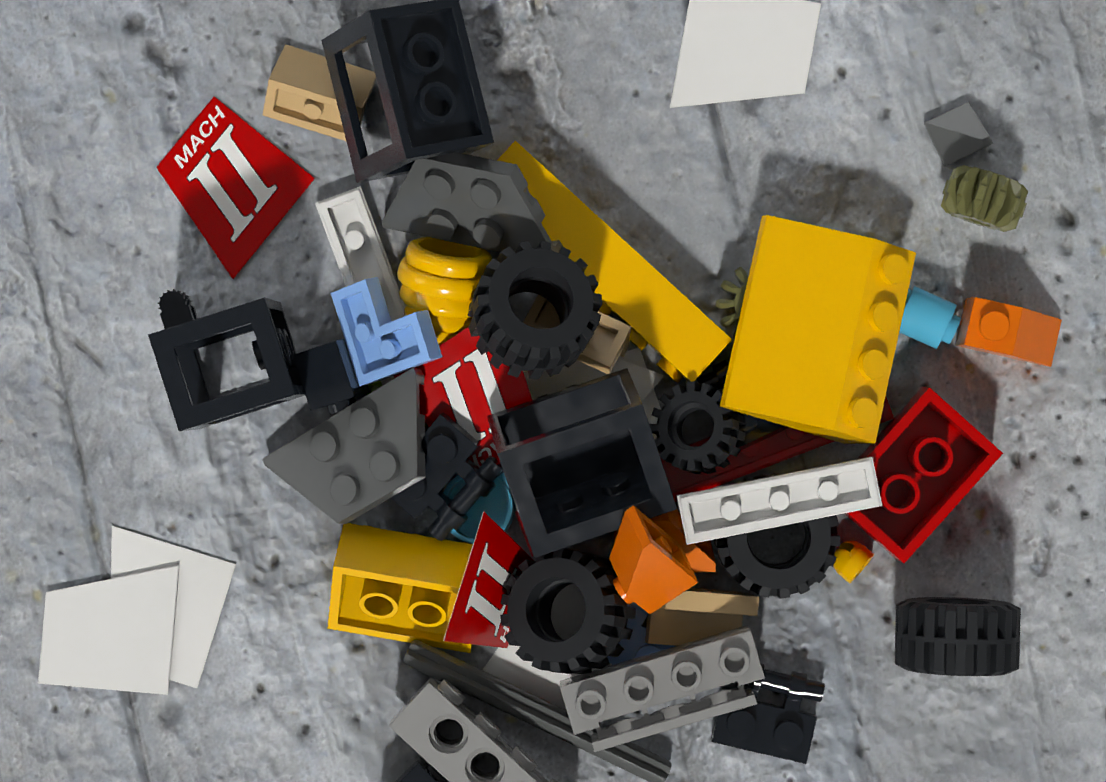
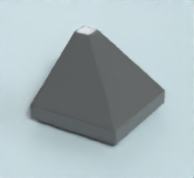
[924,102,993,167]

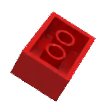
[845,387,1003,564]

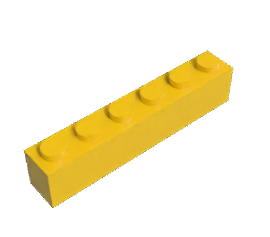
[497,140,732,384]

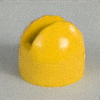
[833,541,875,584]

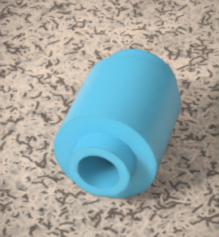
[899,286,962,349]

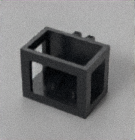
[321,0,494,183]
[148,289,306,432]
[487,368,677,558]

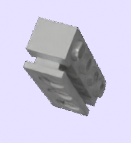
[560,625,765,752]
[389,677,557,782]

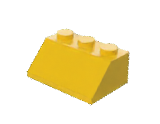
[328,523,473,653]

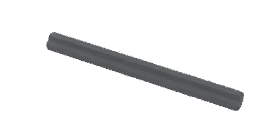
[404,639,672,782]

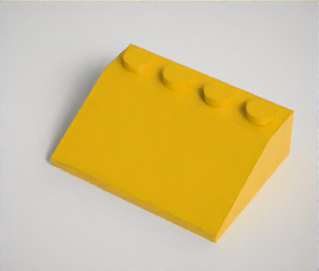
[720,215,916,444]

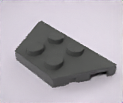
[382,152,563,252]
[262,368,426,524]

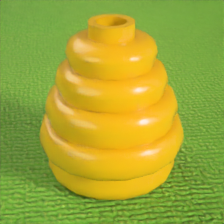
[397,237,492,346]

